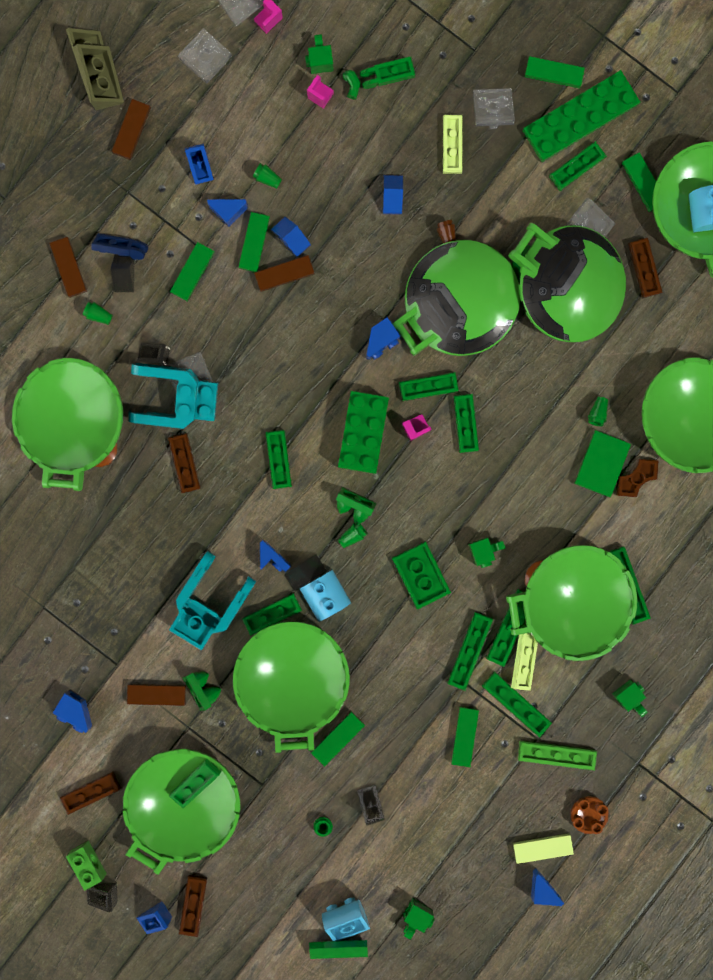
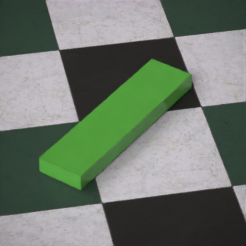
[518,740,597,770]

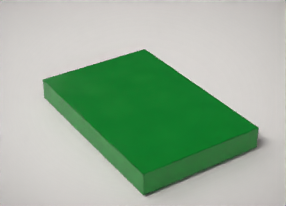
[574,430,631,498]
[392,541,451,610]

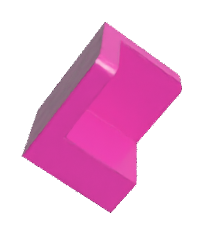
[254,0,283,34]
[307,75,334,109]
[402,414,432,441]

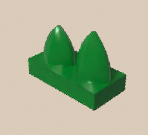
[336,487,376,524]
[182,671,222,711]

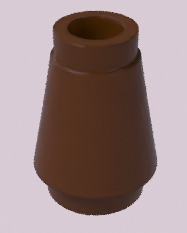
[437,220,456,244]

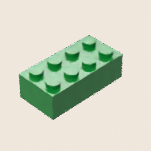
[338,391,389,474]

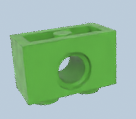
[66,840,107,891]

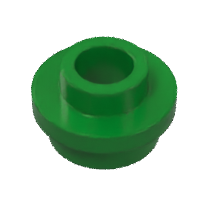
[313,817,333,837]

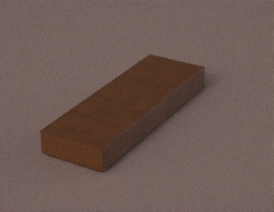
[112,99,151,160]
[49,237,88,298]
[628,238,663,299]
[254,255,315,292]
[168,433,201,493]
[127,684,186,706]
[60,771,121,815]
[179,875,208,937]

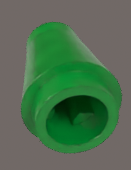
[253,163,282,189]
[82,302,113,325]
[588,397,608,427]
[338,522,367,548]

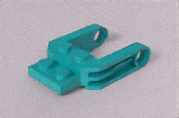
[128,363,218,429]
[169,551,257,650]

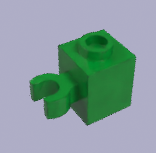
[305,34,334,74]
[468,538,505,568]
[612,680,648,717]
[403,898,435,940]

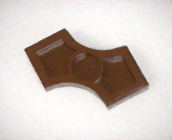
[616,459,659,497]

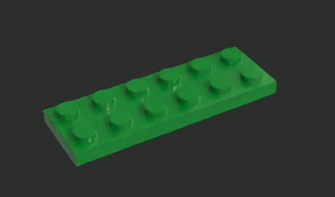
[522,70,641,163]

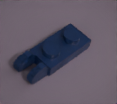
[91,233,149,260]

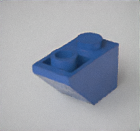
[366,317,400,360]
[53,690,92,733]

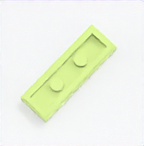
[443,115,462,174]
[511,633,538,691]
[513,833,574,864]

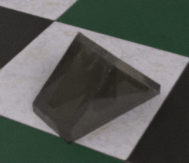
[111,254,134,293]
[137,342,170,366]
[284,554,326,591]
[357,785,385,826]
[87,883,118,912]

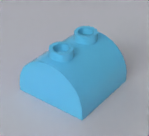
[689,185,713,232]
[299,569,351,622]
[322,898,370,941]

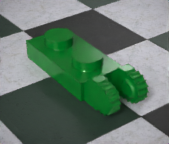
[360,57,415,89]

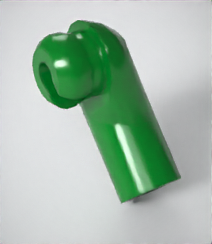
[343,70,361,100]

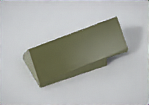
[66,28,124,111]

